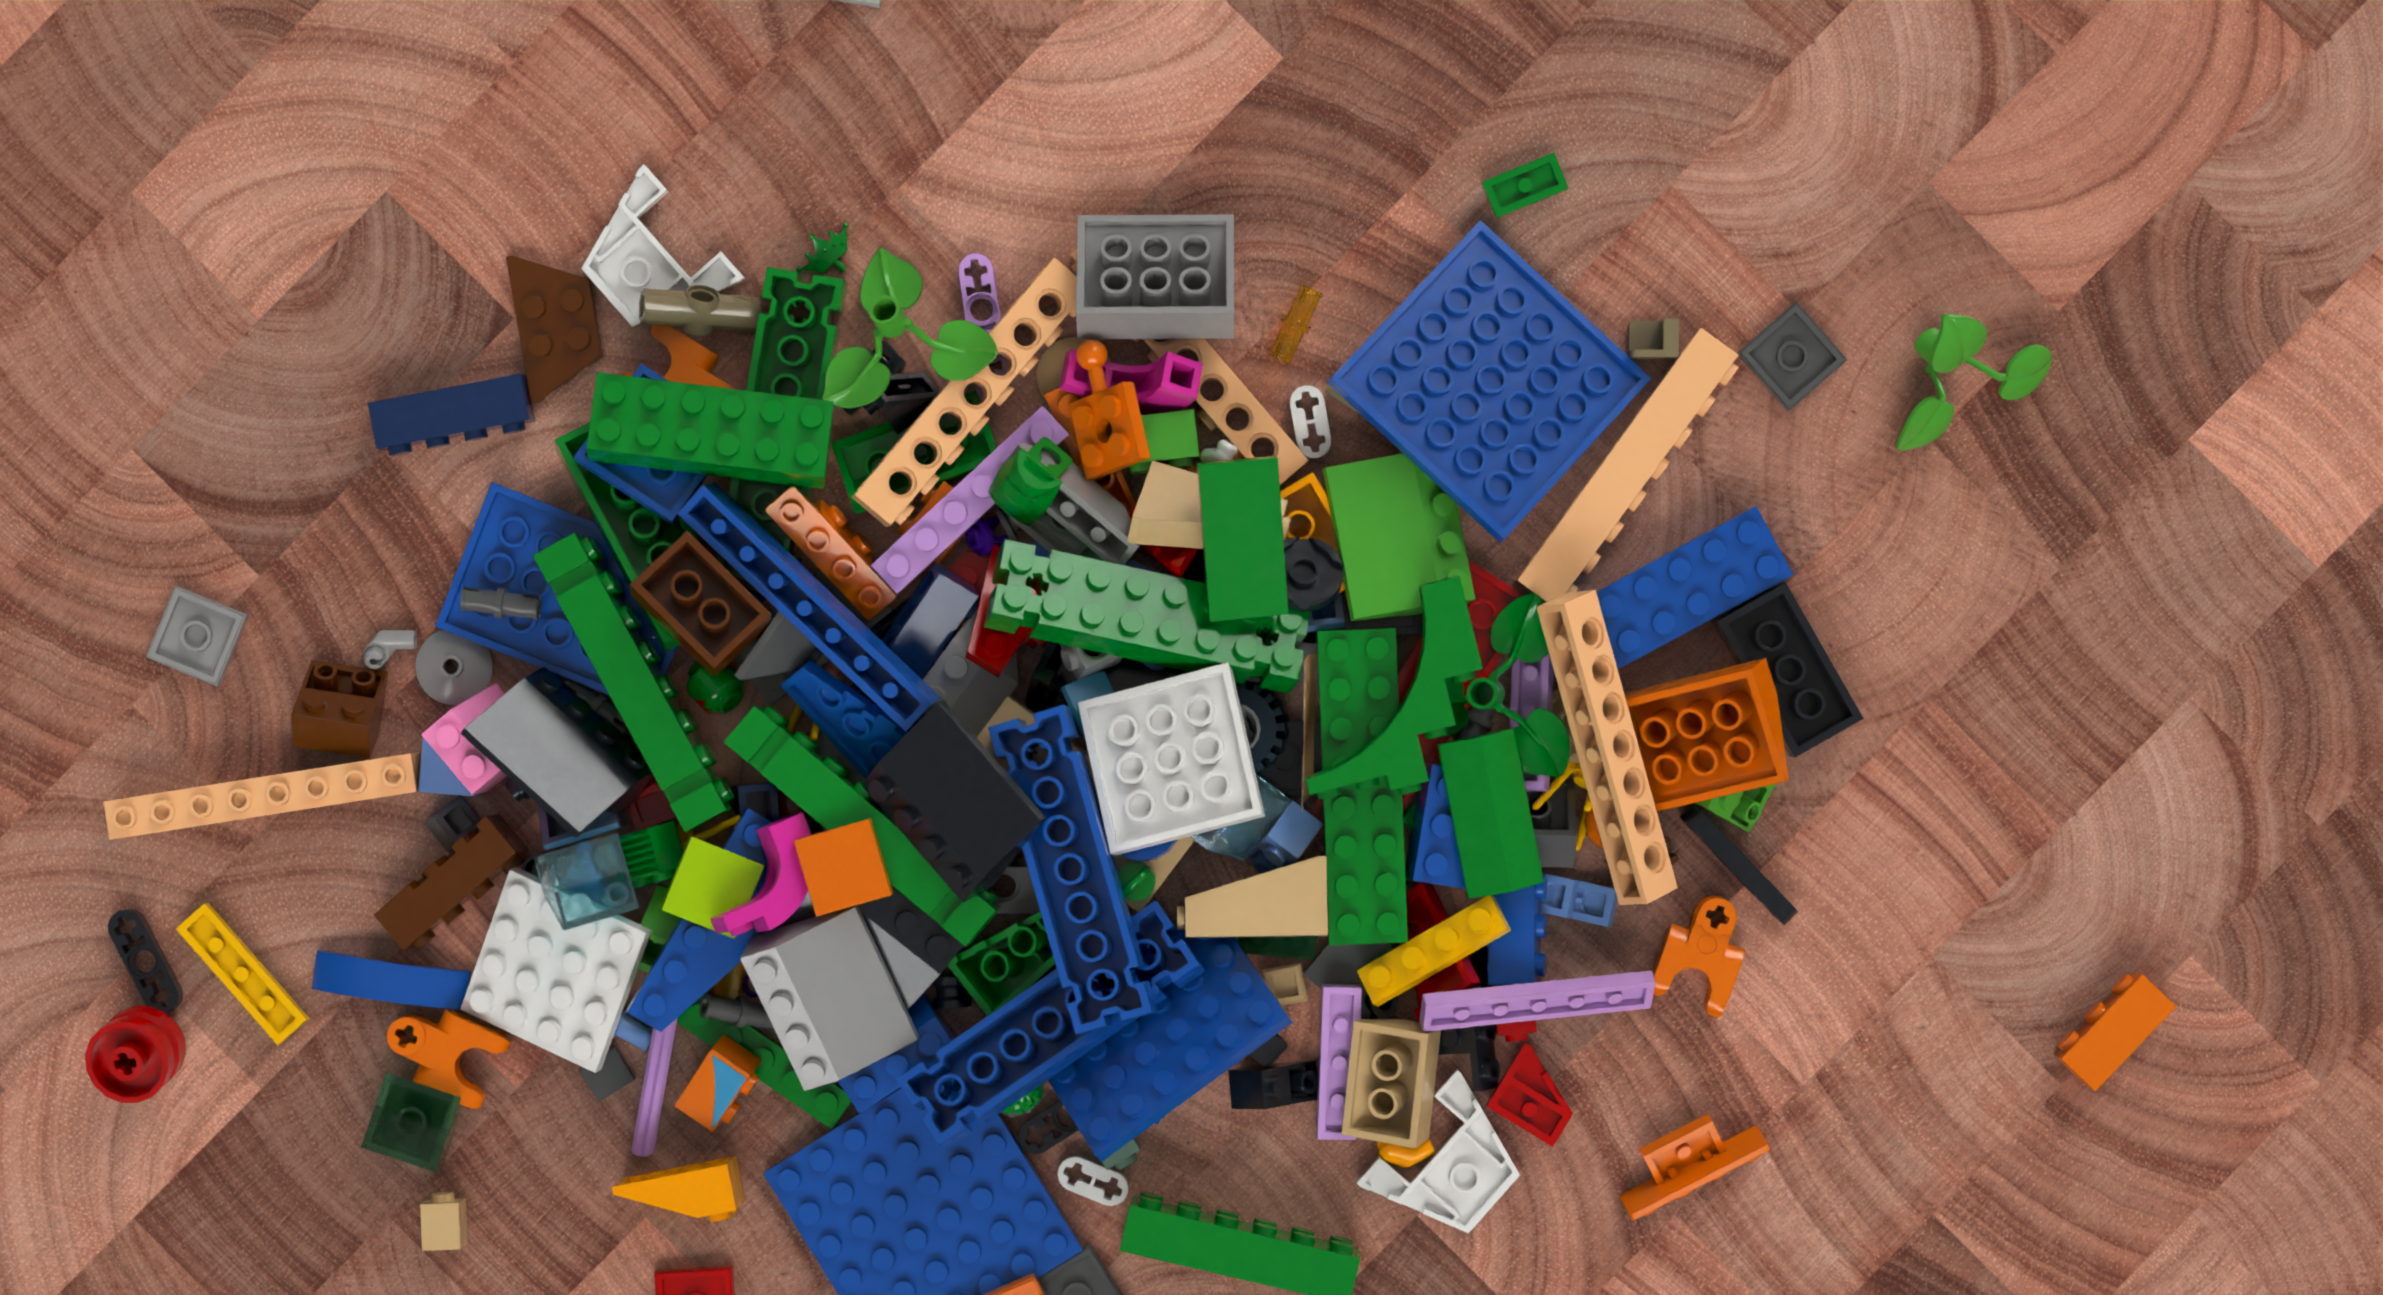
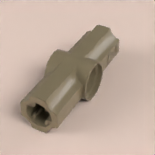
[639,285,761,336]

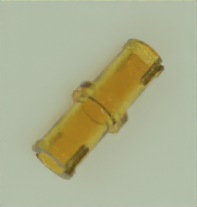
[1268,284,1323,365]

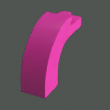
[1059,349,1203,415]
[710,812,811,936]

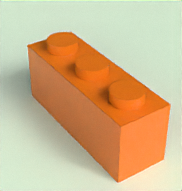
[2054,972,2176,1091]

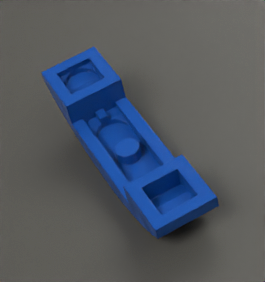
[312,950,471,1010]

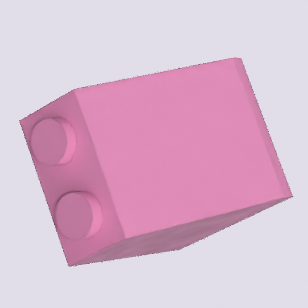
[421,683,507,795]

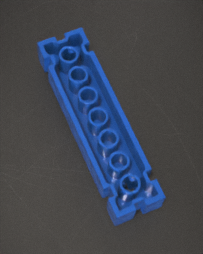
[988,705,1158,1035]
[896,900,1206,1149]

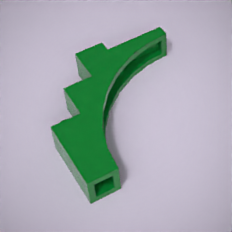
[1304,576,1483,799]

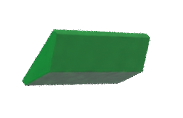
[831,390,997,514]
[1437,728,1544,899]

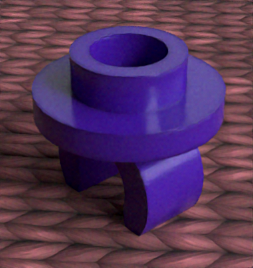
[965,517,1009,556]

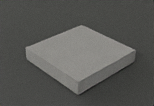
[146,586,249,687]

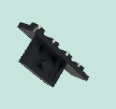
[1438,945,1500,1092]

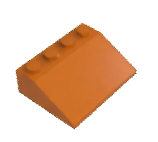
[1624,658,1789,811]

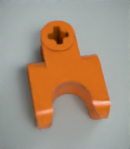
[622,325,734,389]
[1652,895,1745,1018]
[387,1008,512,1109]

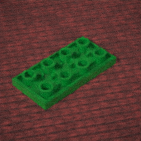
[1197,456,1289,622]

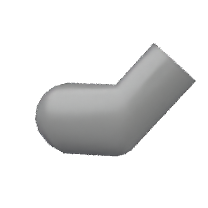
[363,630,417,669]

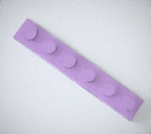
[871,406,1069,594]
[1419,971,1655,1032]

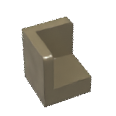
[1629,318,1679,360]

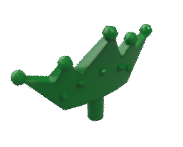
[796,222,849,273]

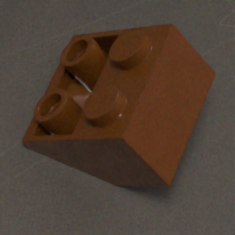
[291,660,388,758]

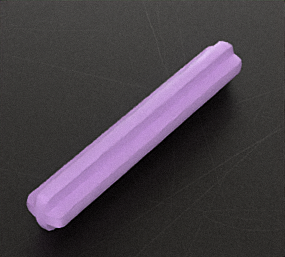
[631,1018,678,1157]

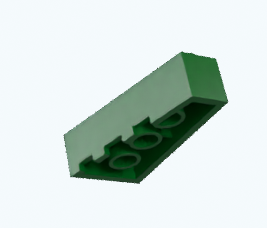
[947,911,1057,1016]

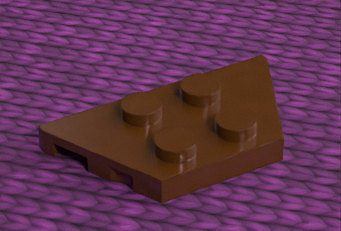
[506,256,603,404]

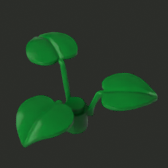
[1399,593,1570,777]

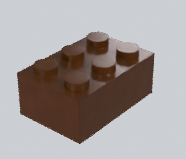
[630,531,771,677]

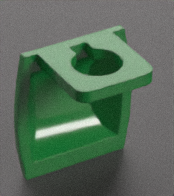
[988,437,1073,526]

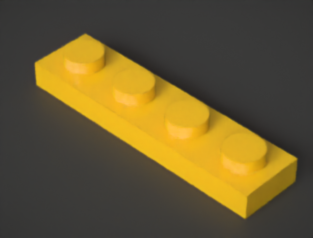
[1357,895,1511,1007]
[176,902,310,1045]

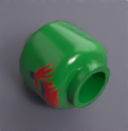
[686,661,744,714]

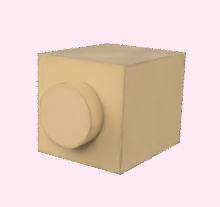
[420,1192,468,1251]

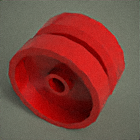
[85,1006,186,1103]

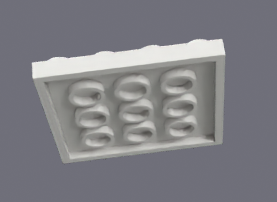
[1078,662,1265,856]
[460,867,652,1073]

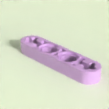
[959,253,1011,404]

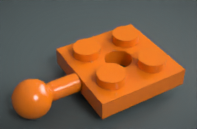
[1069,339,1151,480]

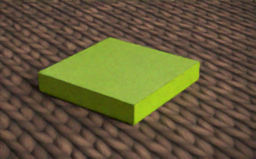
[660,836,765,939]

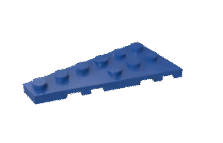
[780,660,911,779]
[626,807,772,1032]

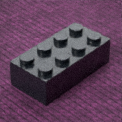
[1713,582,1864,757]

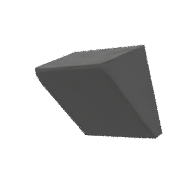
[426,795,481,853]
[579,1047,635,1102]

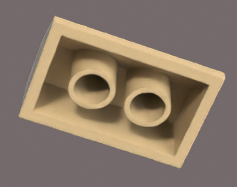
[1341,1019,1441,1149]

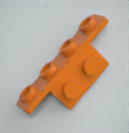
[765,484,896,620]
[1619,1114,1770,1220]

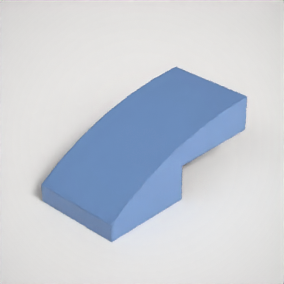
[1540,872,1618,927]

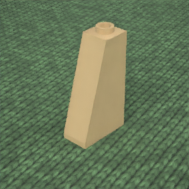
[1127,461,1291,549]
[1177,856,1328,938]

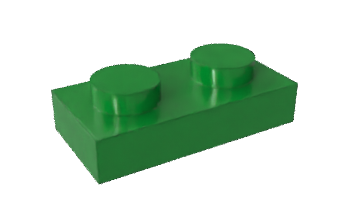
[1481,153,1569,219]

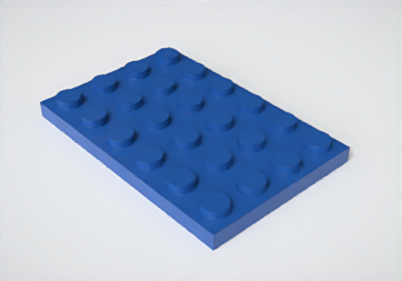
[435,482,679,695]
[1048,930,1293,1162]

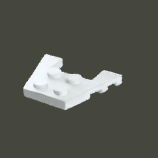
[581,164,746,328]
[1356,1068,1520,1233]

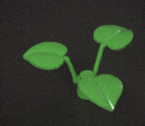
[822,248,998,408]
[1895,314,2053,451]

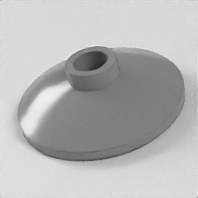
[416,630,493,705]

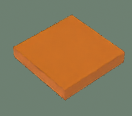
[794,818,894,917]

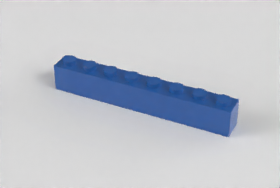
[677,482,941,732]

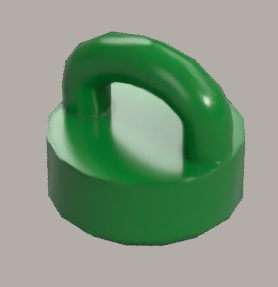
[1118,861,1156,901]

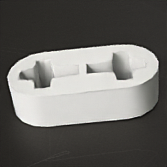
[1290,385,1331,459]
[1057,1154,1129,1206]

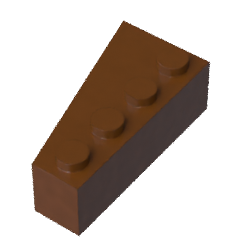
[374,814,529,951]

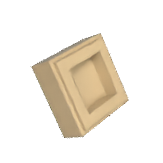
[1262,962,1308,1006]

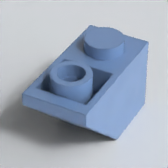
[1245,800,1323,874]

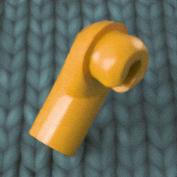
[1377,1139,1436,1168]

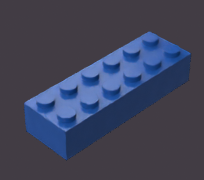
[1596,506,1793,669]

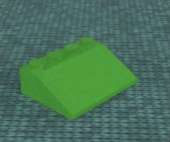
[1322,453,1475,621]

